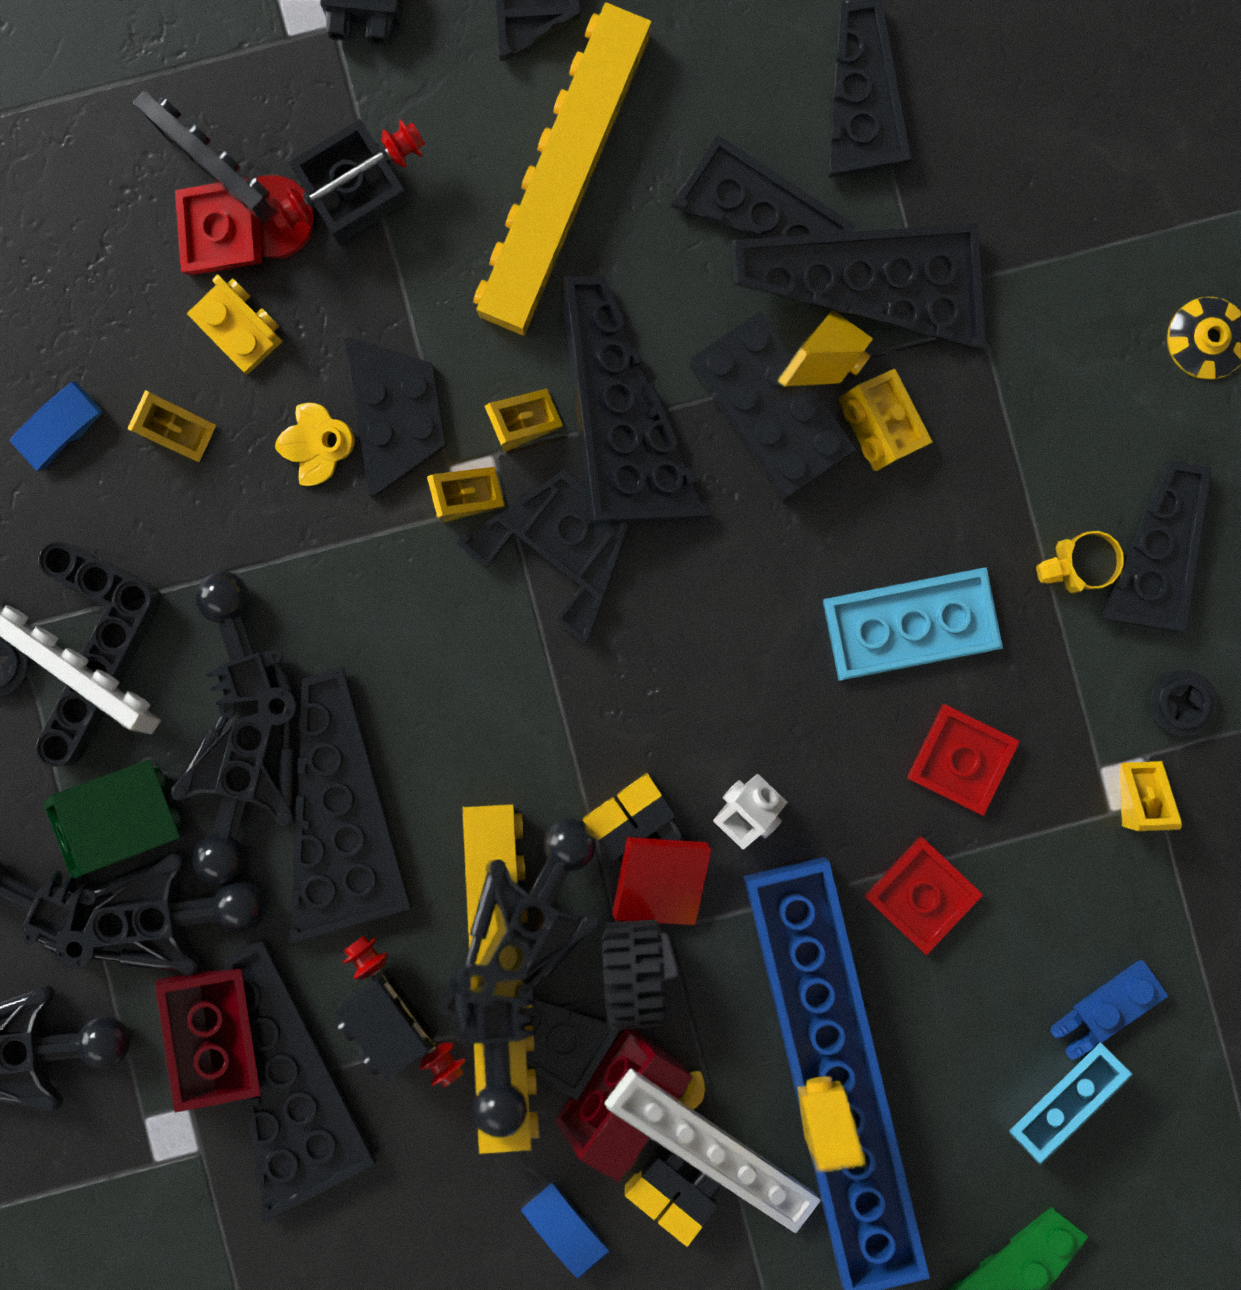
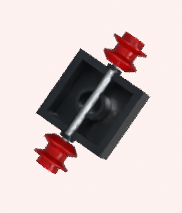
[270,119,425,246]
[335,935,466,1088]

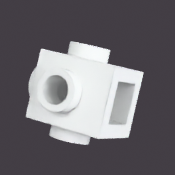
[713,773,787,850]

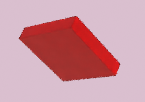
[175,177,262,275]
[907,704,1020,816]
[864,836,983,955]
[612,837,712,925]

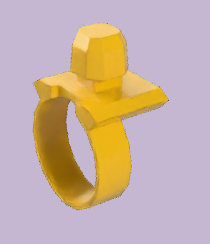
[1036,531,1124,593]

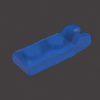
[1050,960,1168,1060]

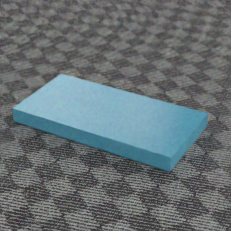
[823,567,1003,681]

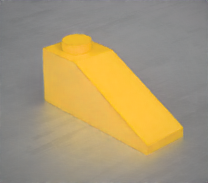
[778,311,873,386]
[797,1077,863,1171]

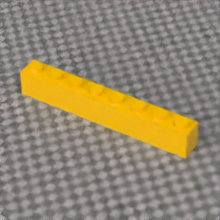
[473,2,652,336]
[462,804,539,1154]

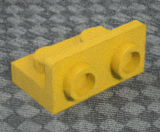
[187,275,282,375]
[838,369,932,471]

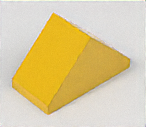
[485,389,563,452]
[128,390,216,462]
[427,466,505,523]
[1120,761,1182,831]

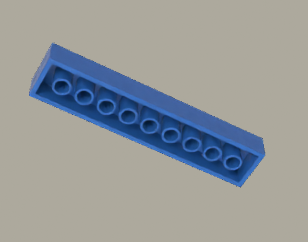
[743,857,930,1290]

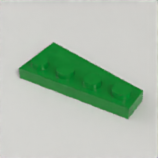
[946,1207,1088,1290]

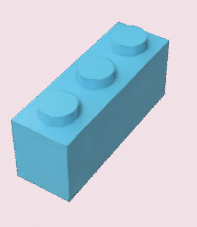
[1009,1042,1132,1166]

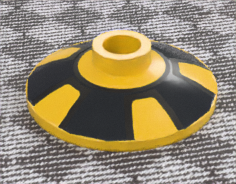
[1167,297,1241,380]

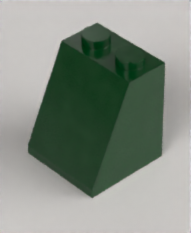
[42,759,182,878]

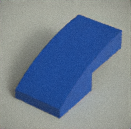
[9,381,103,471]
[521,1183,611,1279]

